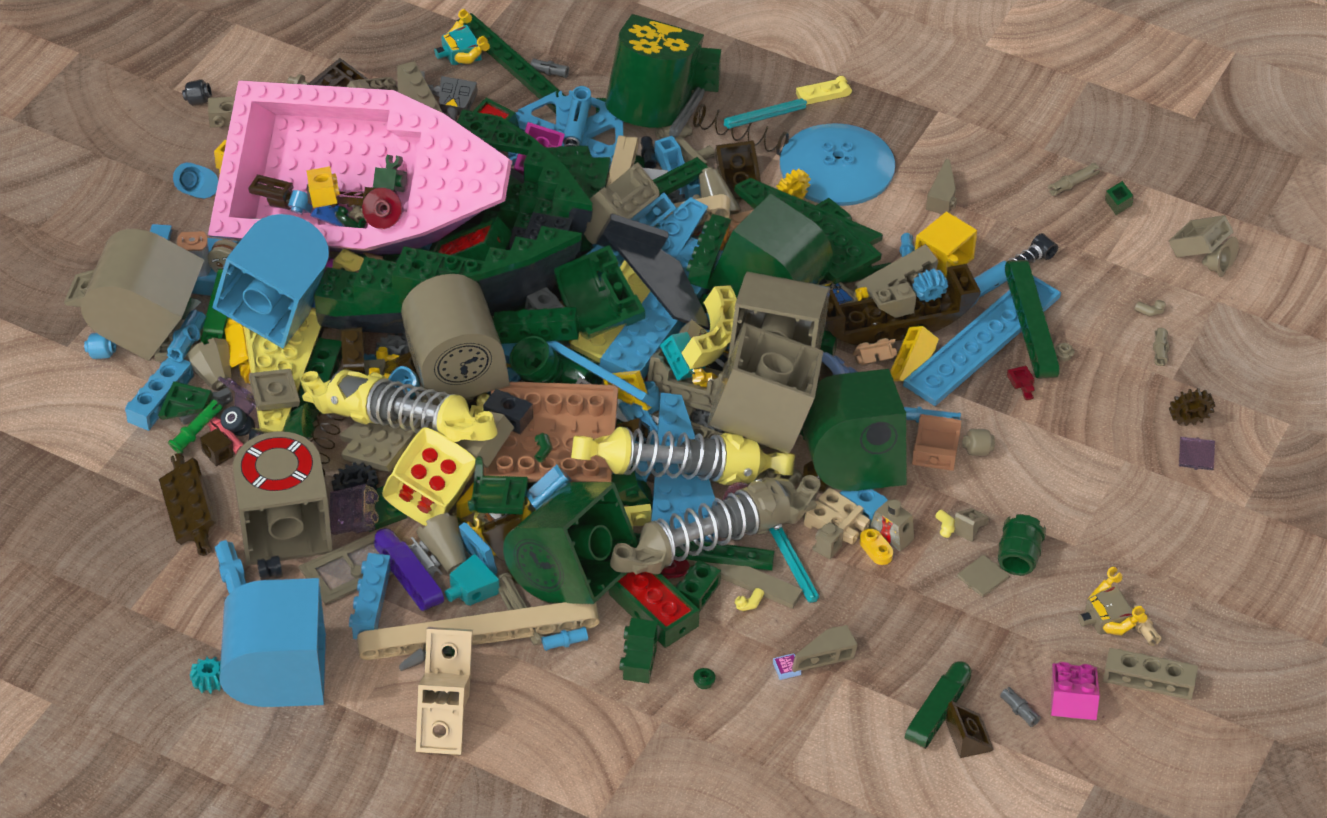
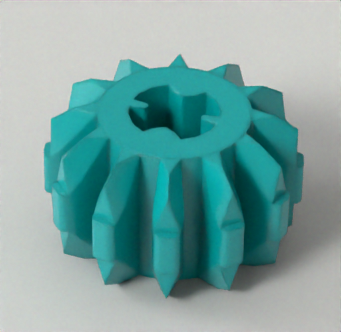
[189,656,221,694]

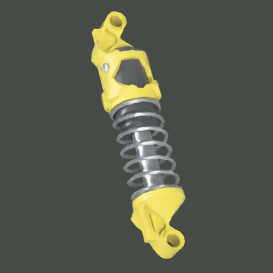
[300,369,497,442]

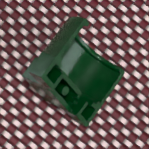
[554,245,645,339]

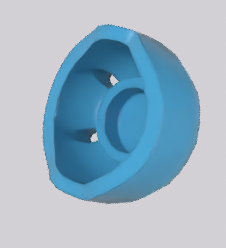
[388,366,420,399]

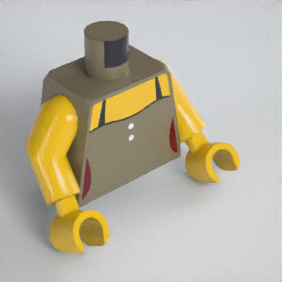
[1078,567,1147,635]

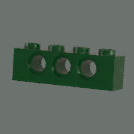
[298,338,343,414]

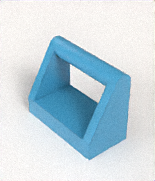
[526,464,572,508]

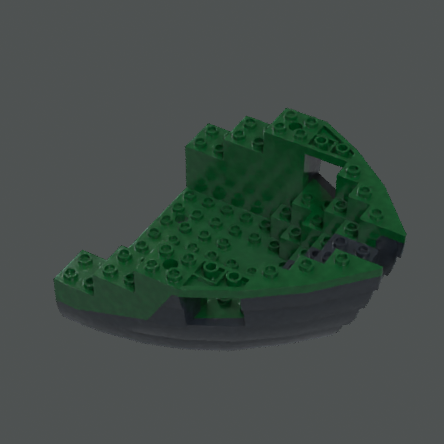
[314,110,593,333]

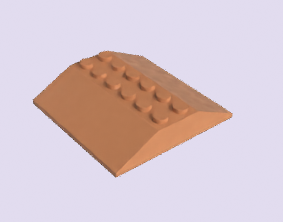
[483,382,618,482]

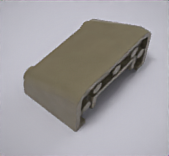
[647,348,728,412]

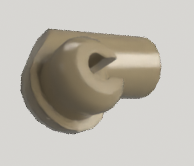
[1135,300,1166,316]

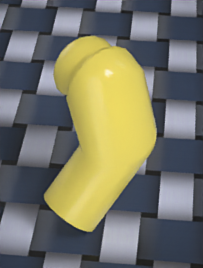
[735,588,764,611]

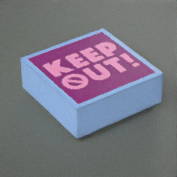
[773,654,801,680]

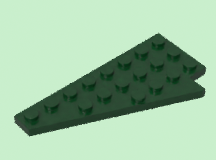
[545,145,611,252]
[734,178,883,284]

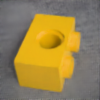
[306,166,340,208]

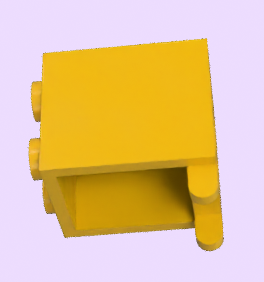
[915,211,977,277]

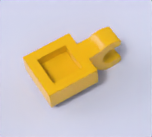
[692,368,718,388]

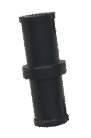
[640,136,657,169]

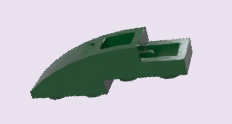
[284,403,321,440]

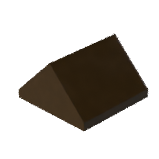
[946,701,994,758]

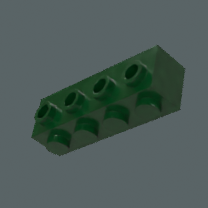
[686,214,731,289]
[493,307,580,344]

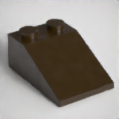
[715,140,761,199]

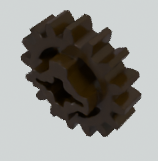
[1169,388,1216,426]

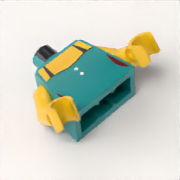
[434,9,490,65]

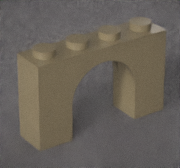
[427,411,514,468]

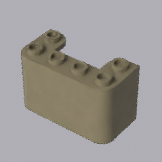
[584,162,659,244]

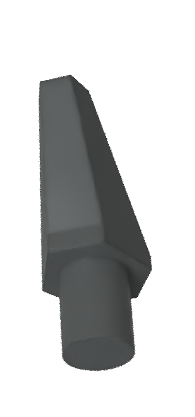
[399,648,426,671]

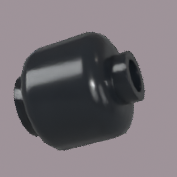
[182,79,212,106]

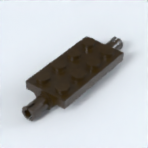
[159,453,216,556]

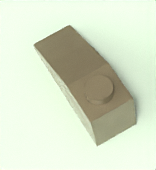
[926,159,957,214]
[792,625,858,672]

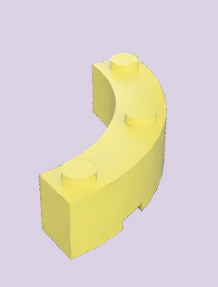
[682,286,737,369]

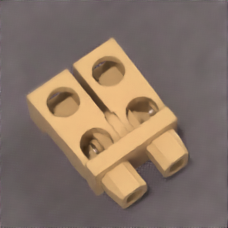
[804,487,871,545]

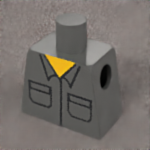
[439,76,478,122]

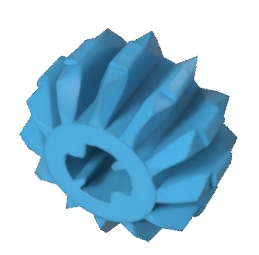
[912,268,948,302]

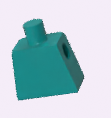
[444,554,500,606]

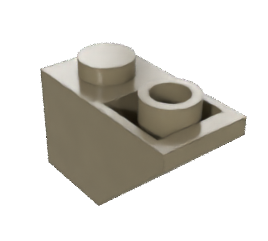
[870,282,916,318]

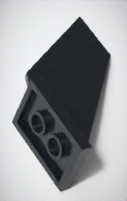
[596,214,710,330]

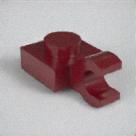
[1007,366,1035,401]

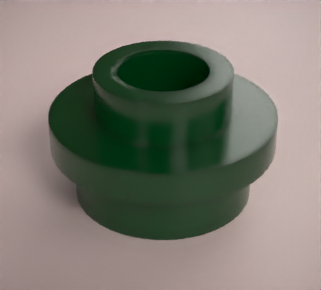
[693,668,716,689]

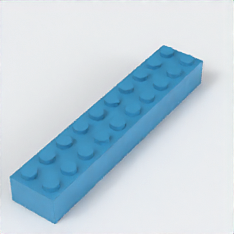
[599,237,723,380]

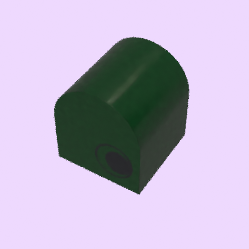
[802,369,907,491]

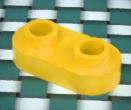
[859,529,893,565]

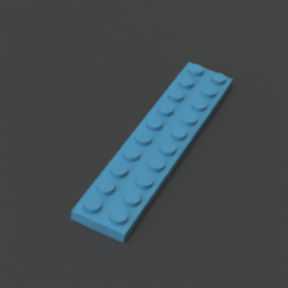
[903,276,1061,406]

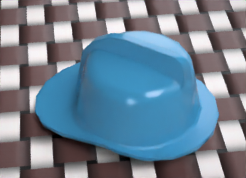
[173,162,219,199]

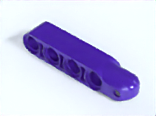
[374,528,444,611]

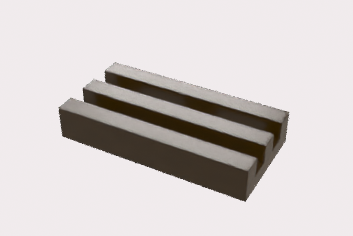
[248,174,294,202]

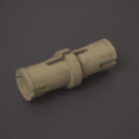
[1153,328,1169,366]

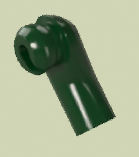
[335,206,359,228]
[534,433,553,463]

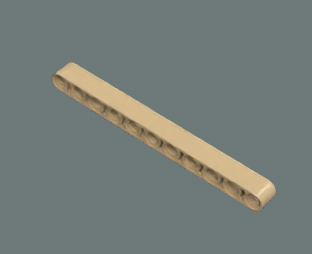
[357,602,600,660]

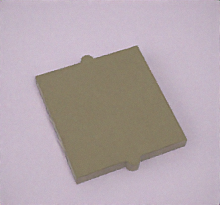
[957,554,1009,597]

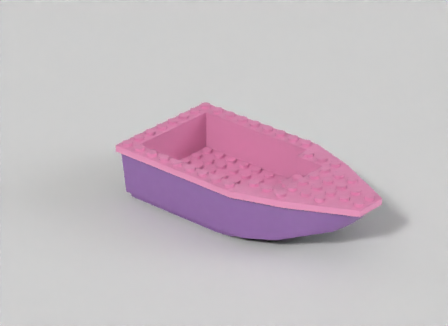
[208,81,512,255]

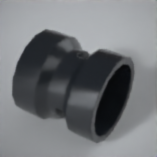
[257,555,283,580]

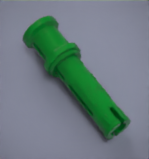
[168,399,223,454]

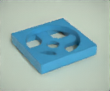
[459,522,497,575]

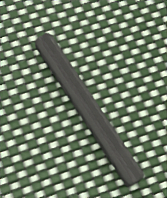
[669,87,705,138]

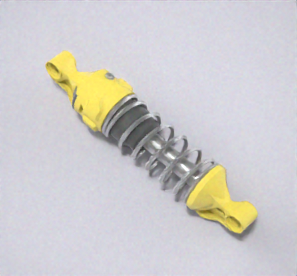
[571,427,795,486]

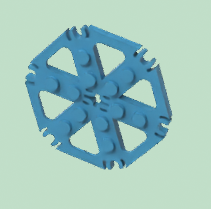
[508,90,624,172]

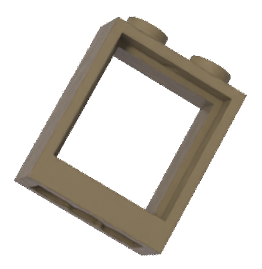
[1169,215,1233,257]

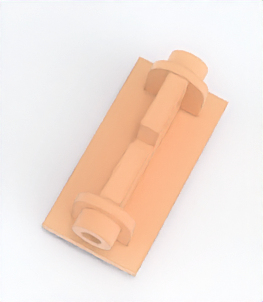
[853,338,897,365]

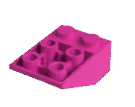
[1051,662,1100,720]

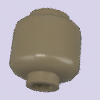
[962,429,995,456]

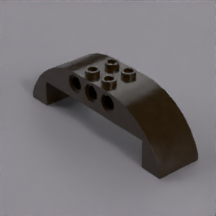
[825,264,981,345]

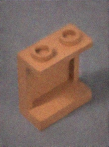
[912,414,962,471]

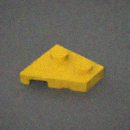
[603,370,652,411]

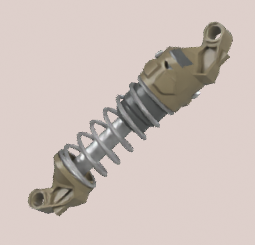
[610,475,820,574]

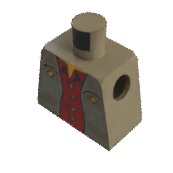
[869,499,914,552]

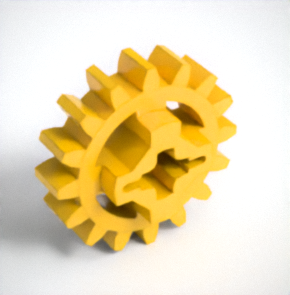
[776,168,811,200]

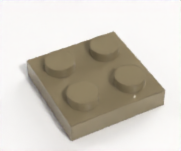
[249,369,300,411]

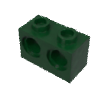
[676,560,721,613]

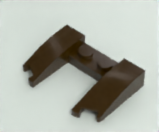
[307,58,368,87]

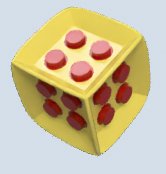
[382,427,476,526]

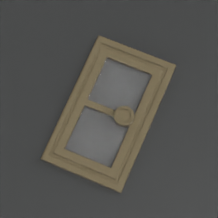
[299,531,393,606]

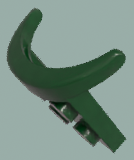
[468,456,528,514]

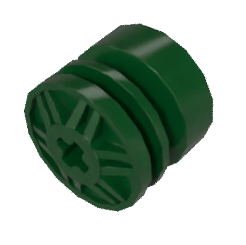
[509,336,563,383]

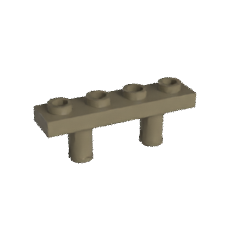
[655,124,715,165]

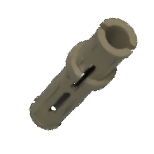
[1048,163,1100,196]

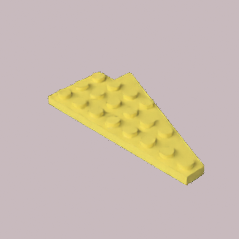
[243,308,322,433]

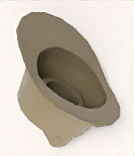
[1202,237,1239,277]

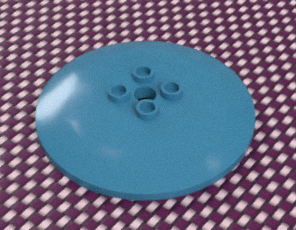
[780,123,895,206]

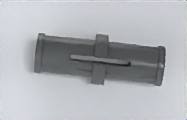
[530,58,569,78]
[1000,687,1041,727]

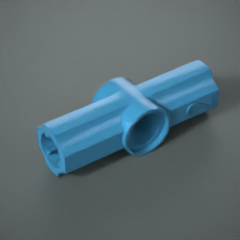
[167,310,206,362]
[215,540,246,594]

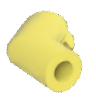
[936,510,955,538]

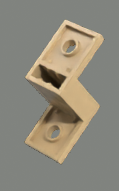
[416,627,473,755]

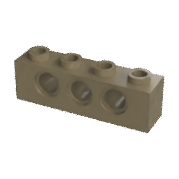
[208,97,235,128]
[1103,648,1198,700]

